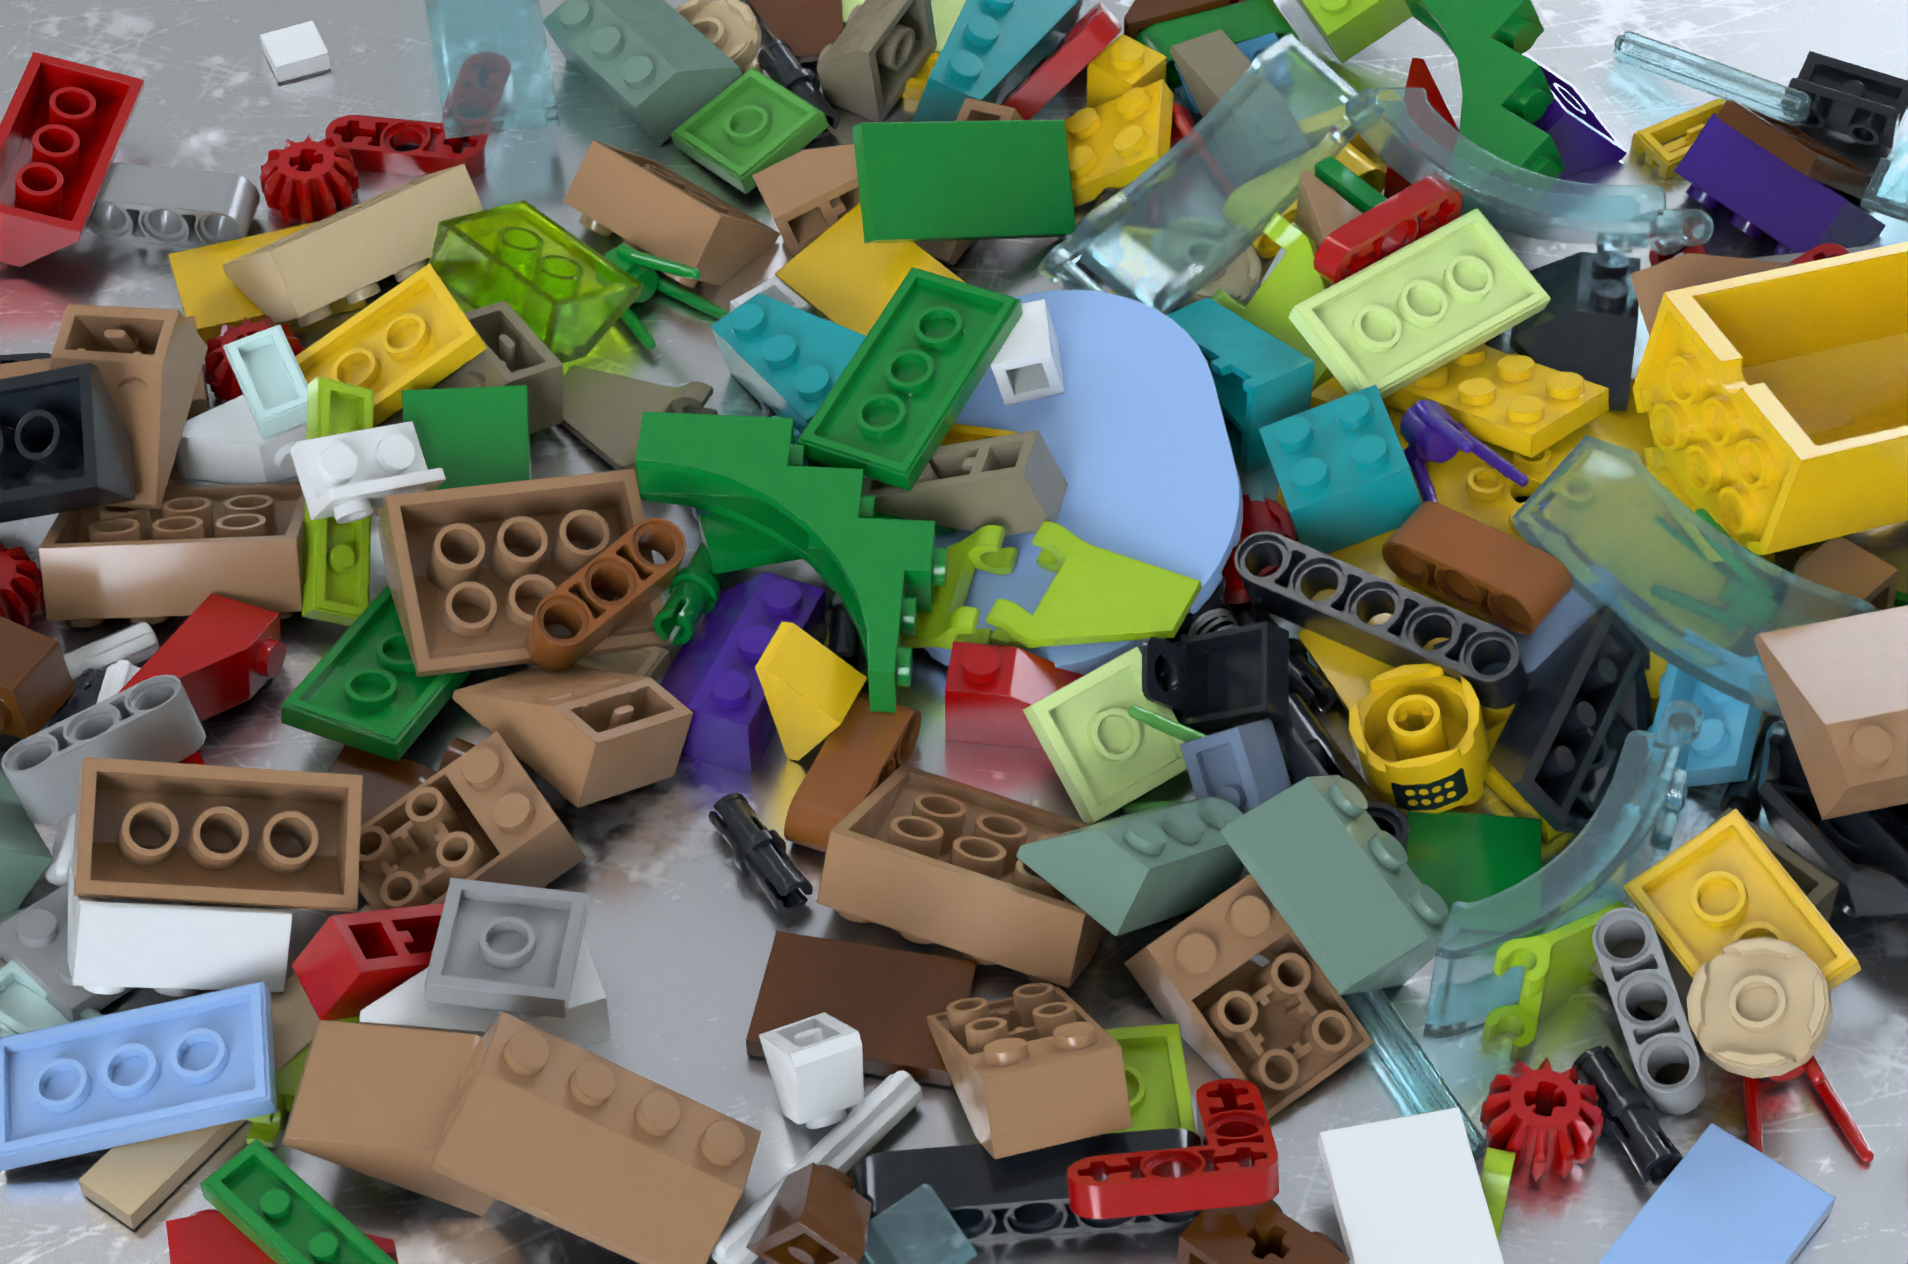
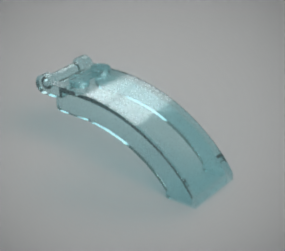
[424,0,559,139]
[1038,33,1376,315]
[1345,88,1714,255]
[1512,435,1877,718]
[1423,700,1704,1039]

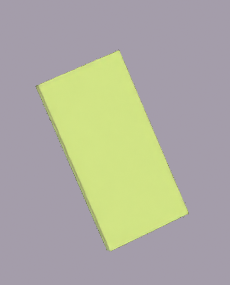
[1288,208,1551,399]

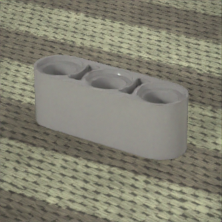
[86,163,260,248]
[1,675,206,824]
[1592,907,1708,1115]

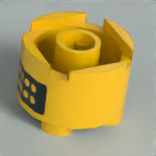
[1348,663,1490,818]

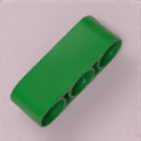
[1135,0,1301,96]

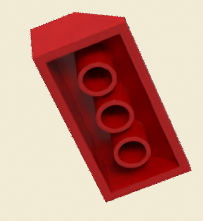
[0,52,144,267]

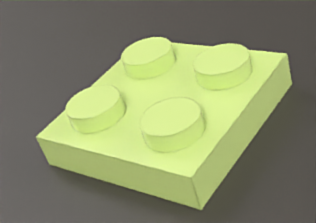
[1023,647,1187,824]

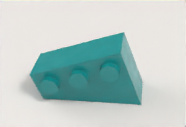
[1166,297,1315,475]

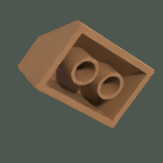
[563,140,780,288]

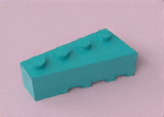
[912,0,1090,122]

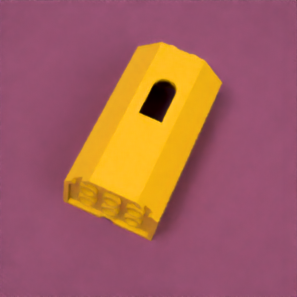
[1632,241,1908,558]

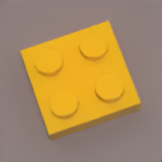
[1064,79,1174,207]

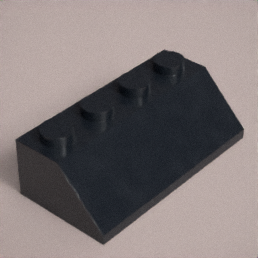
[0,363,135,523]

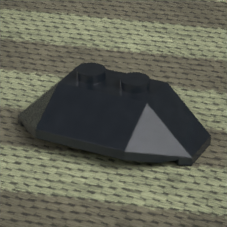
[1510,250,1641,412]
[1487,605,1652,838]
[1758,721,1908,919]

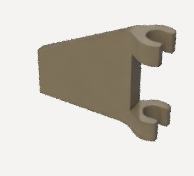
[560,365,718,487]

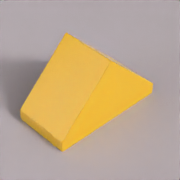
[755,622,867,761]

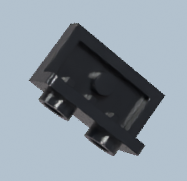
[1785,51,1908,149]

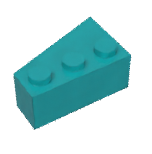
[710,293,866,467]

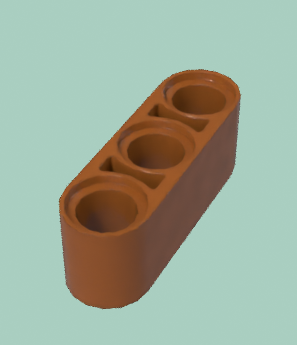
[1382,501,1573,635]
[526,518,686,671]
[784,692,922,853]

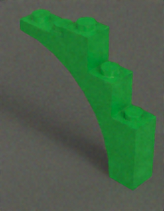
[1405,0,1566,223]
[635,412,948,713]

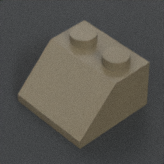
[817,0,937,122]

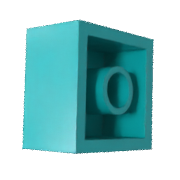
[1258,384,1422,554]

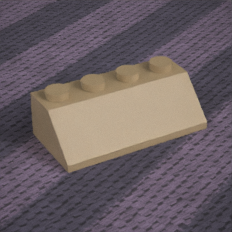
[222,164,492,327]

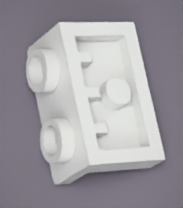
[290,421,446,524]

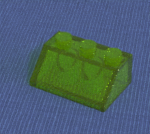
[430,200,642,364]

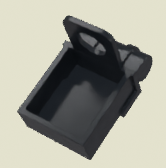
[1142,621,1289,736]

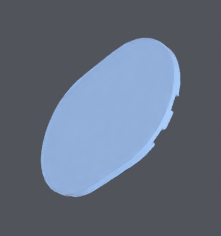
[864,290,1243,675]

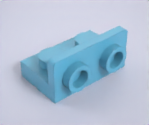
[1646,646,1767,788]

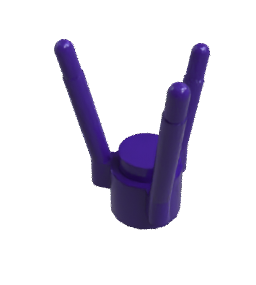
[1400,400,1529,503]

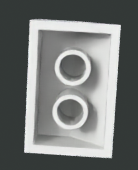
[67,860,292,997]

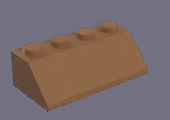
[74,757,363,912]
[429,1011,762,1264]

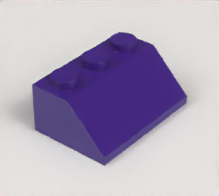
[1674,113,1886,255]
[660,572,827,776]

